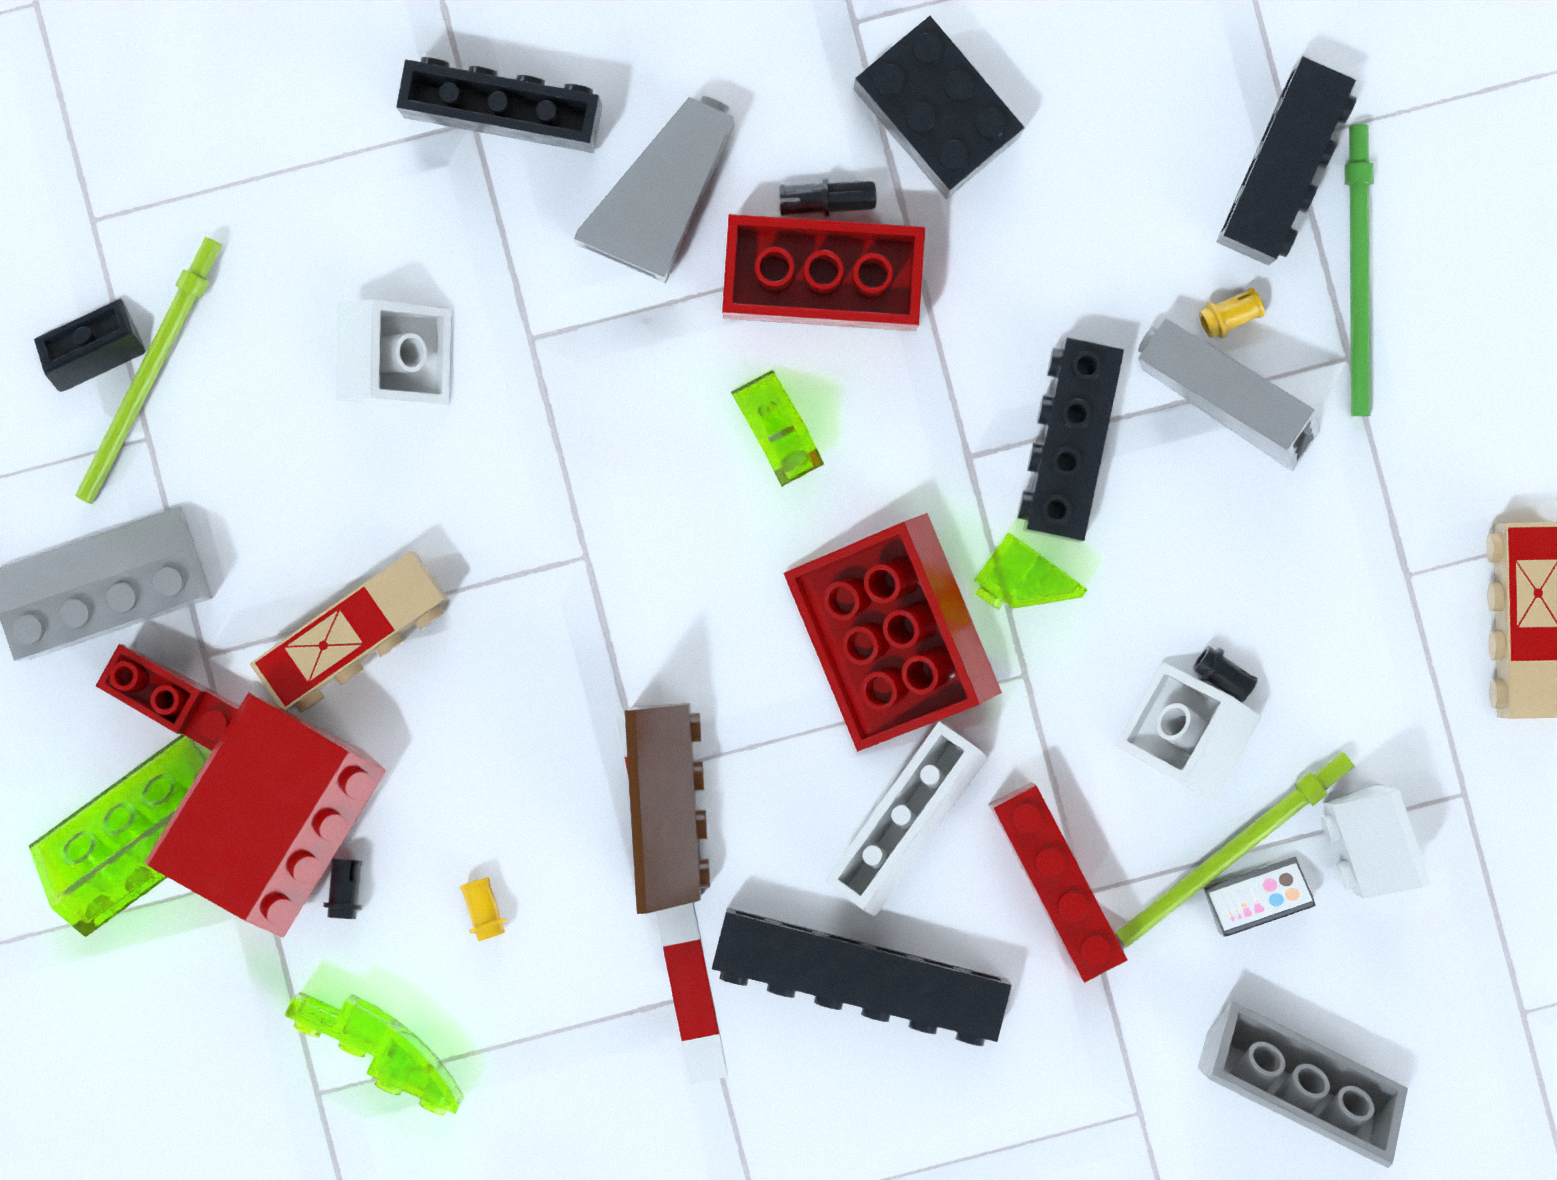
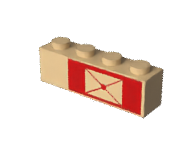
[1486,522,1557,719]
[249,551,449,714]

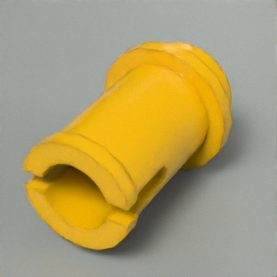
[1199,287,1265,339]
[459,877,507,942]

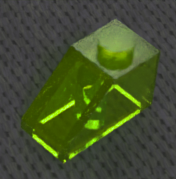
[730,370,824,487]
[971,532,1088,611]

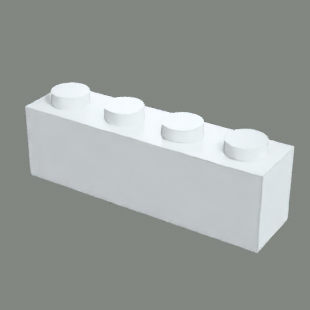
[824,721,988,916]

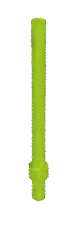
[75,236,223,504]
[1115,752,1355,948]

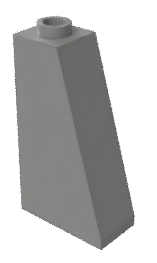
[574,96,735,284]
[1138,318,1320,472]

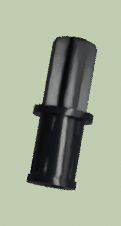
[779,178,877,217]

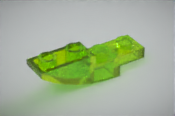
[284,992,465,1116]

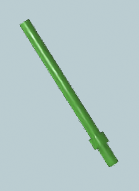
[1344,124,1374,417]

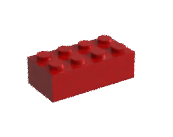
[722,214,925,332]

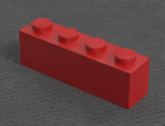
[989,782,1128,983]

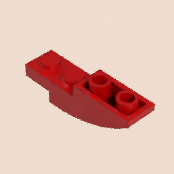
[95,643,240,751]

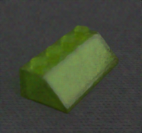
[28,734,207,937]

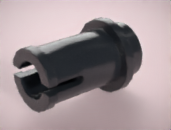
[1192,646,1258,703]
[323,859,363,919]

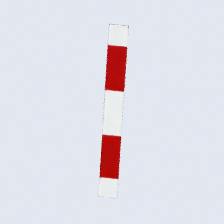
[615,713,728,1084]

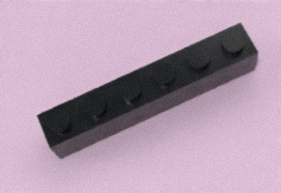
[711,907,1012,1046]

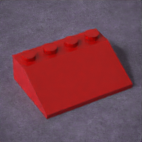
[783,513,1002,752]
[144,692,387,938]

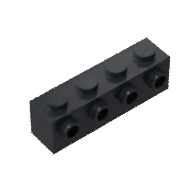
[1216,56,1357,266]
[396,57,603,153]
[1017,337,1125,543]

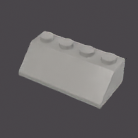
[0,507,213,661]
[1197,1000,1408,1168]

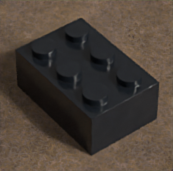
[853,15,1025,200]

